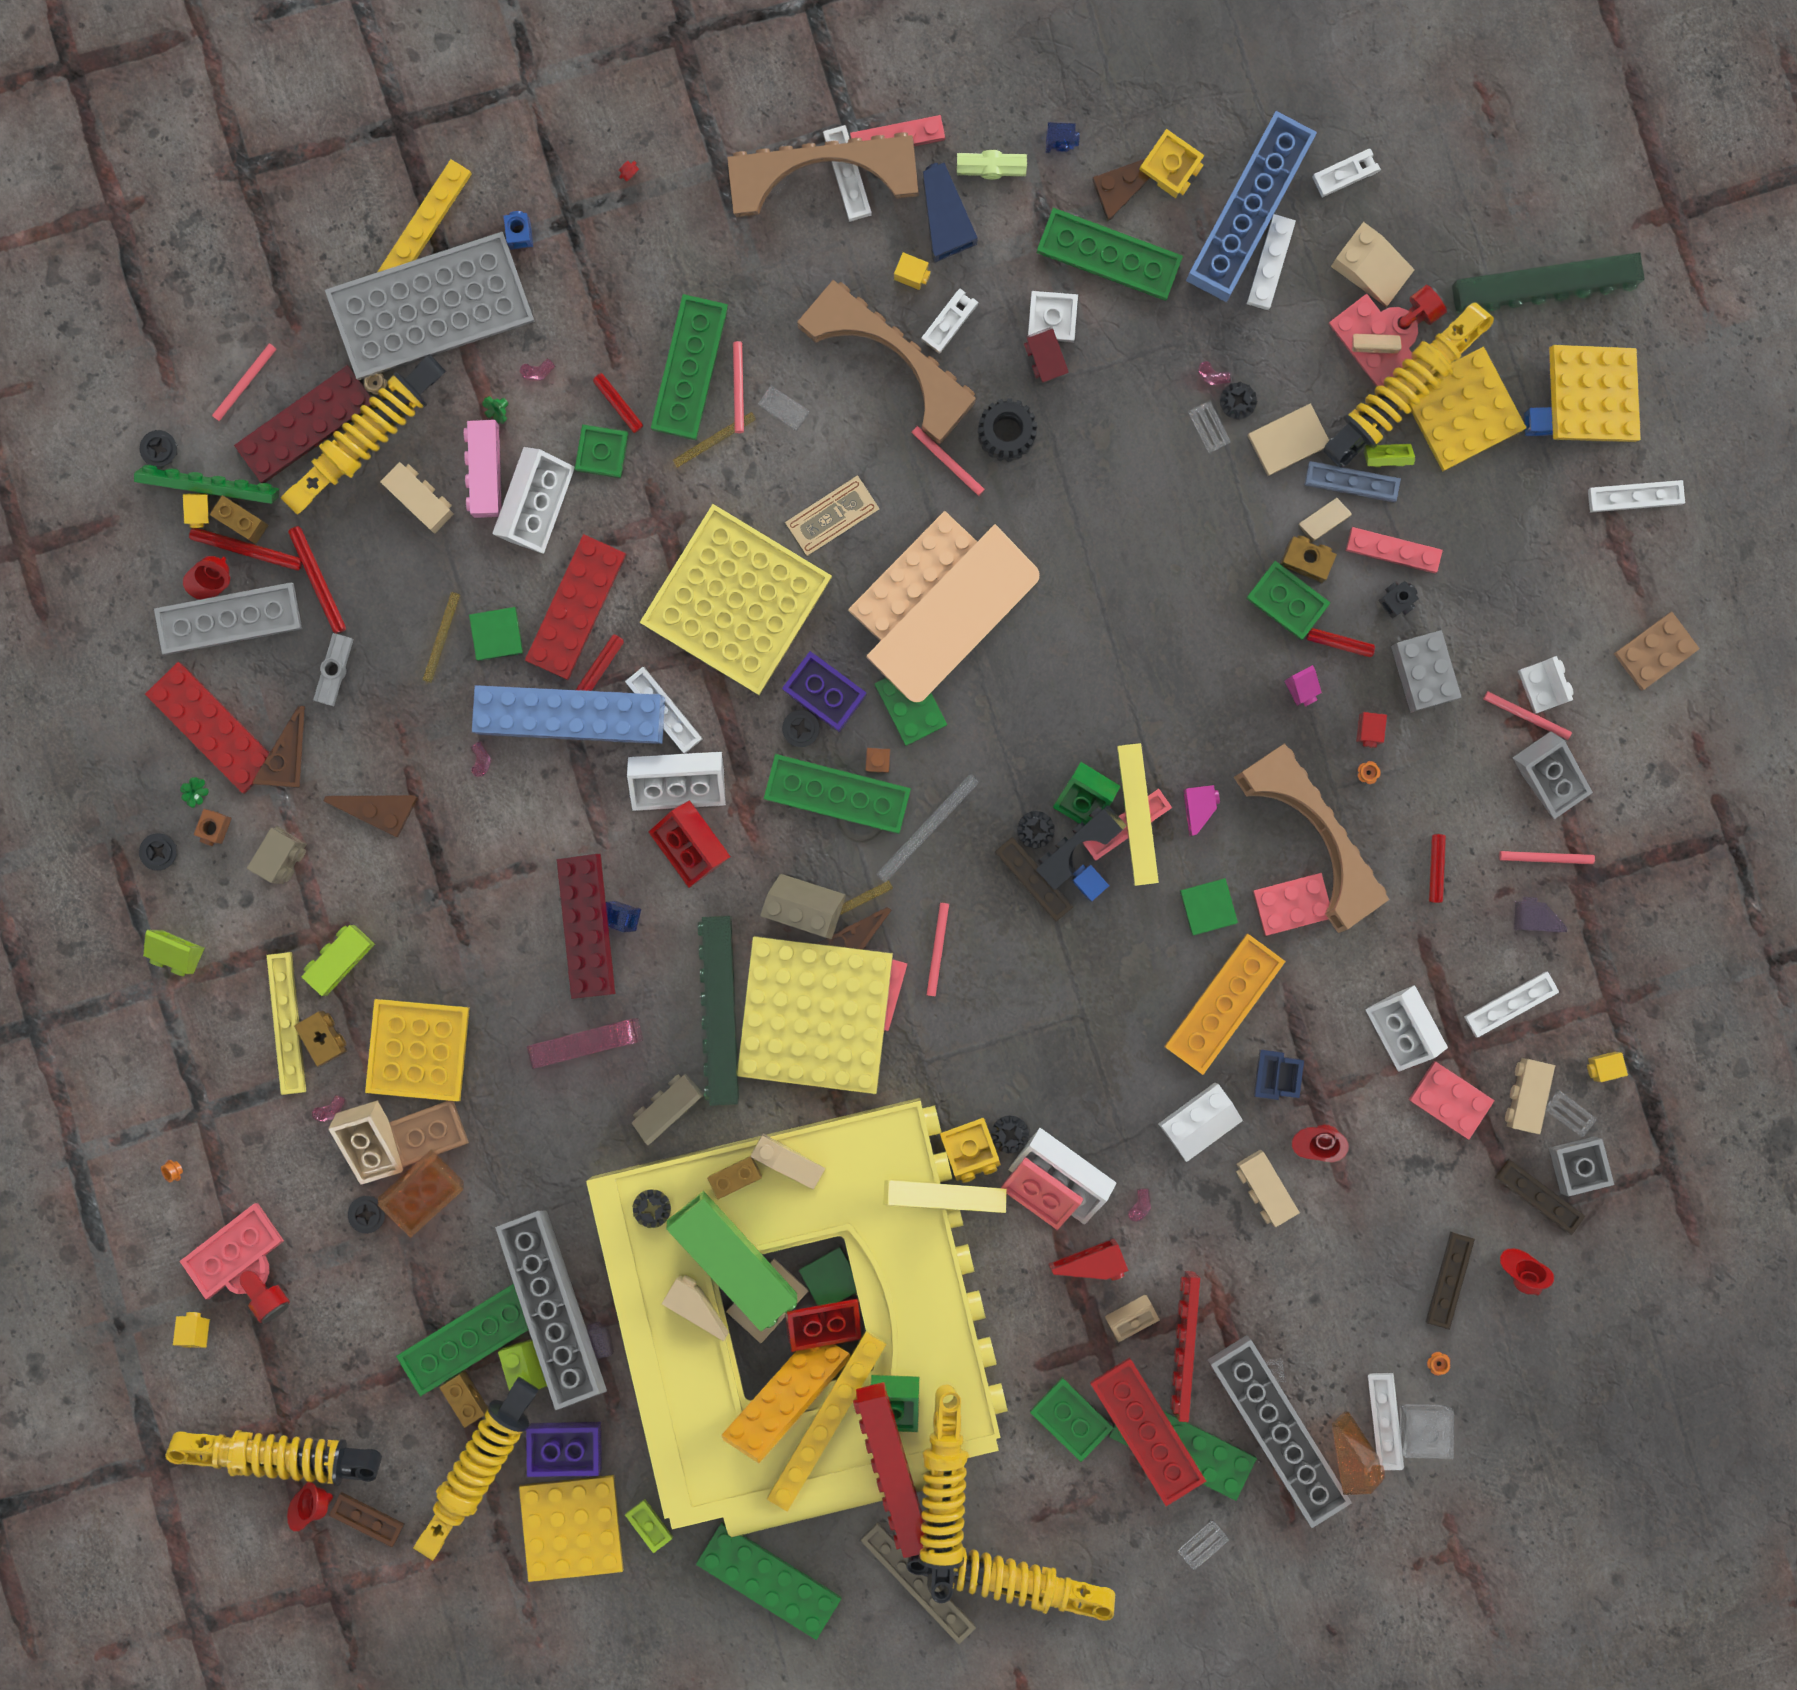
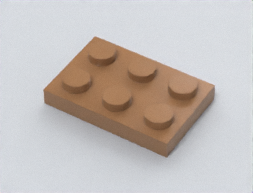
[1614,612,1700,691]

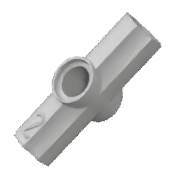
[313,633,354,706]

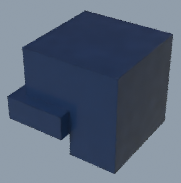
[1254,1049,1304,1100]

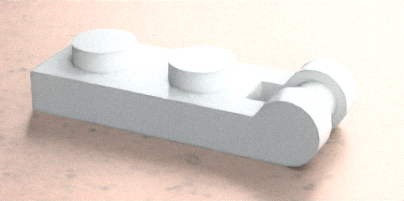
[1312,149,1381,198]
[921,289,979,354]

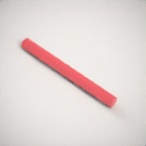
[733,341,744,433]
[212,343,277,421]
[911,426,985,496]
[1483,691,1572,740]
[1499,851,1595,864]
[926,903,949,996]

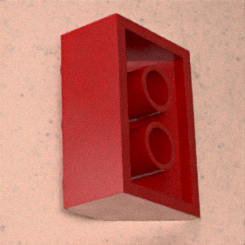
[648,800,731,888]
[785,1299,861,1352]

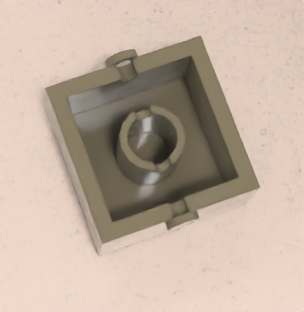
[247,826,307,884]

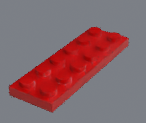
[525,534,626,680]
[145,662,270,794]
[1170,1271,1200,1422]
[1090,1357,1206,1506]

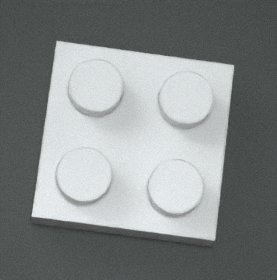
[1028,291,1078,343]

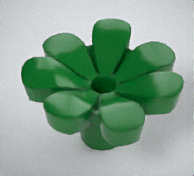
[482,396,508,424]
[180,777,209,808]

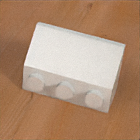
[1365,985,1448,1072]
[1159,1083,1243,1162]

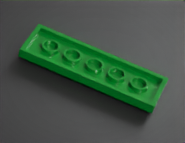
[1036,208,1183,301]
[651,294,728,441]
[764,754,911,834]
[396,1283,529,1397]
[1109,1410,1257,1501]
[696,1522,841,1640]

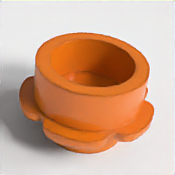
[1358,761,1381,784]
[161,1160,183,1182]
[1427,1352,1450,1376]

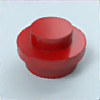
[619,160,639,182]

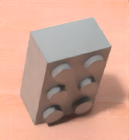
[1391,630,1461,713]

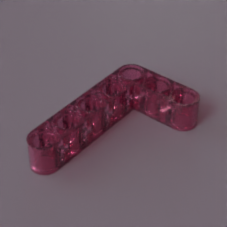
[527,1017,644,1069]

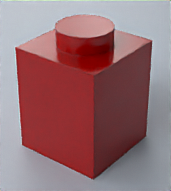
[1356,712,1387,748]

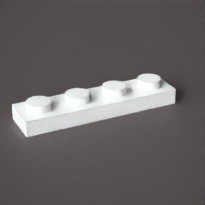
[823,125,871,222]
[1247,214,1296,310]
[1588,480,1685,512]
[625,667,703,754]
[1464,972,1559,1037]
[1368,1373,1404,1470]

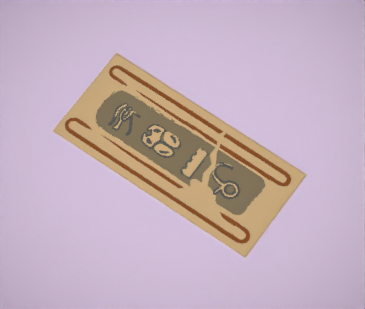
[785,475,879,556]

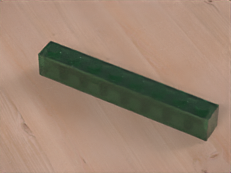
[1452,252,1645,313]
[698,916,739,1106]

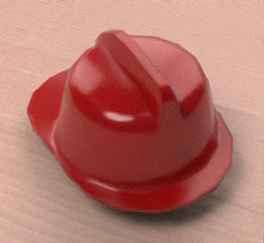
[183,556,230,600]
[1292,1124,1349,1162]
[1500,1248,1554,1296]
[287,1482,333,1532]

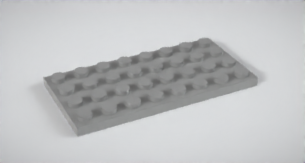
[325,232,535,380]

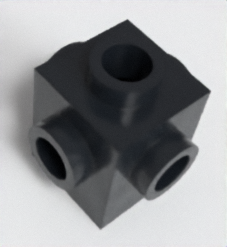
[1378,581,1419,619]

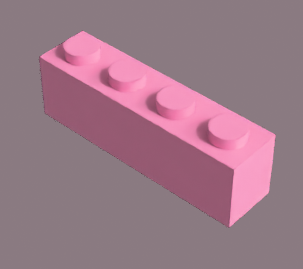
[464,420,502,518]

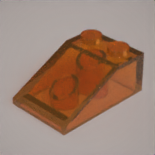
[1332,1412,1385,1495]

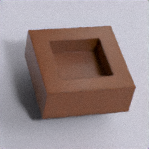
[866,748,890,773]

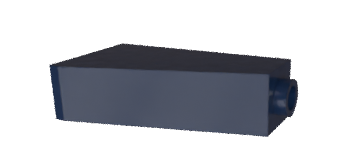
[923,163,978,263]

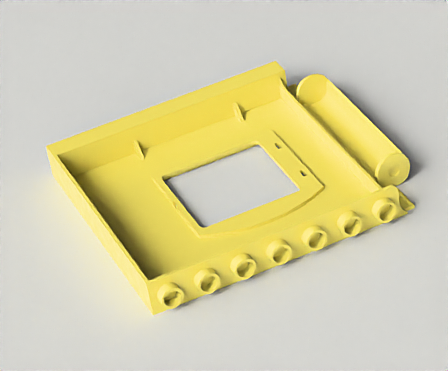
[586,1098,1008,1537]

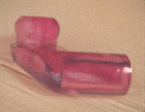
[520,358,556,381]
[1198,361,1231,385]
[470,742,491,777]
[312,1095,346,1122]
[1128,1188,1151,1222]

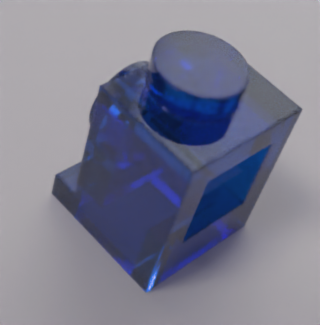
[1046,122,1080,153]
[606,901,641,932]

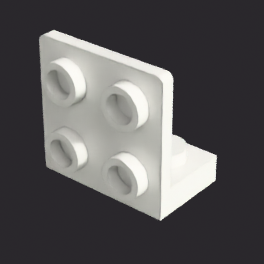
[1518,656,1573,714]

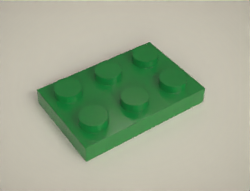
[1246,561,1331,641]
[874,678,947,746]
[1030,1377,1114,1462]

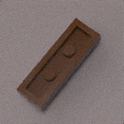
[329,1492,405,1547]

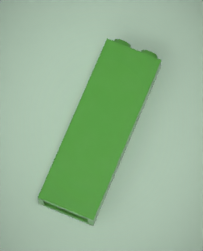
[666,1190,797,1331]

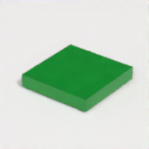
[575,424,629,478]
[469,607,524,661]
[1180,878,1238,936]
[799,1247,857,1306]

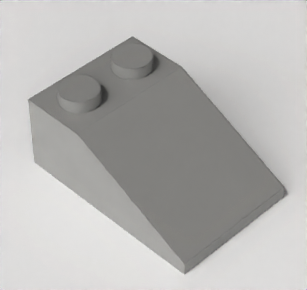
[1513,731,1593,819]

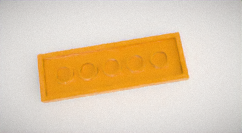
[1164,934,1286,1075]
[721,1344,850,1463]

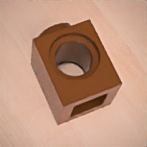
[194,809,232,846]

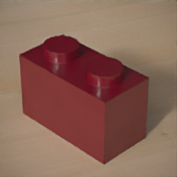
[1024,326,1069,382]

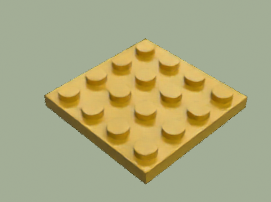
[1549,345,1641,442]
[1408,347,1526,472]
[365,999,470,1101]
[519,1475,624,1582]

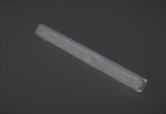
[877,774,979,882]

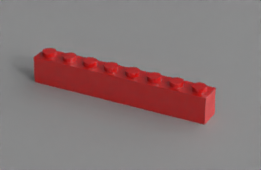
[853,1382,926,1558]

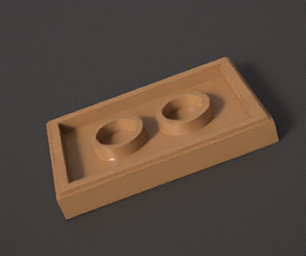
[389,1101,469,1167]

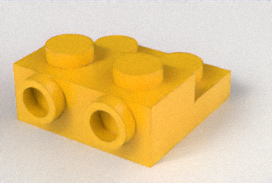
[1139,129,1204,198]
[940,1118,1001,1183]

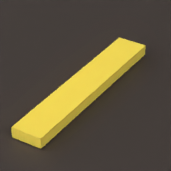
[1117,743,1159,886]
[267,952,306,1095]
[883,1180,1006,1213]

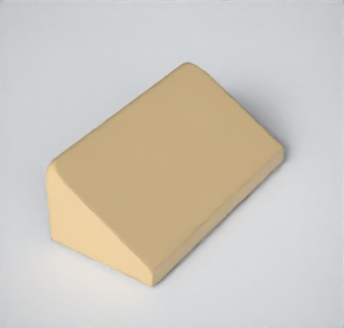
[1352,334,1401,354]
[1298,498,1352,543]
[1105,1295,1160,1342]

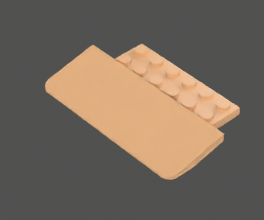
[848,511,1039,702]

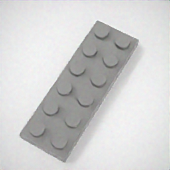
[154,582,302,655]

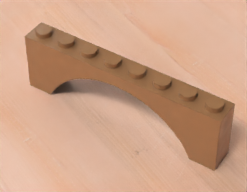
[727,132,919,217]
[797,280,976,446]
[1234,744,1390,933]

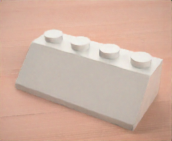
[492,447,575,554]
[627,752,726,811]
[1008,1128,1116,1225]

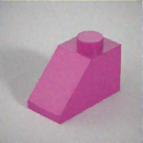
[1284,665,1322,707]
[1183,785,1220,836]

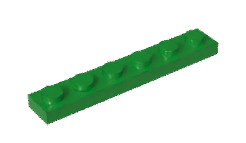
[134,465,279,504]

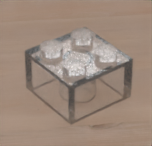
[1400,1404,1454,1459]

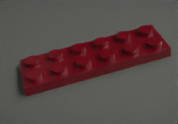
[234,365,372,483]
[557,854,615,999]

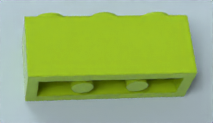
[301,925,375,996]

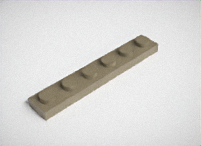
[861,1522,976,1644]

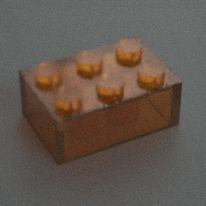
[378,1149,464,1238]

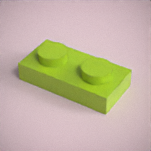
[1364,444,1415,467]
[625,1499,673,1553]

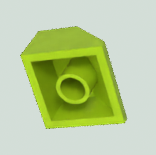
[143,930,204,976]
[498,1339,547,1391]

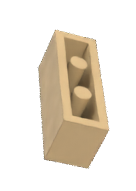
[380,462,454,534]
[1505,1058,1555,1134]
[1236,1150,1300,1227]

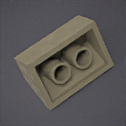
[760,874,846,939]
[632,1074,705,1145]

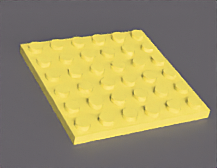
[640,504,832,696]
[737,936,893,1094]

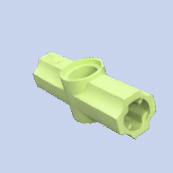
[957,150,1027,180]

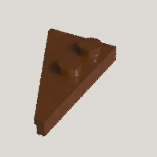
[1093,158,1150,221]
[252,706,305,788]
[323,795,418,837]
[816,907,892,949]

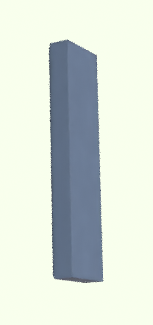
[1304,461,1401,502]

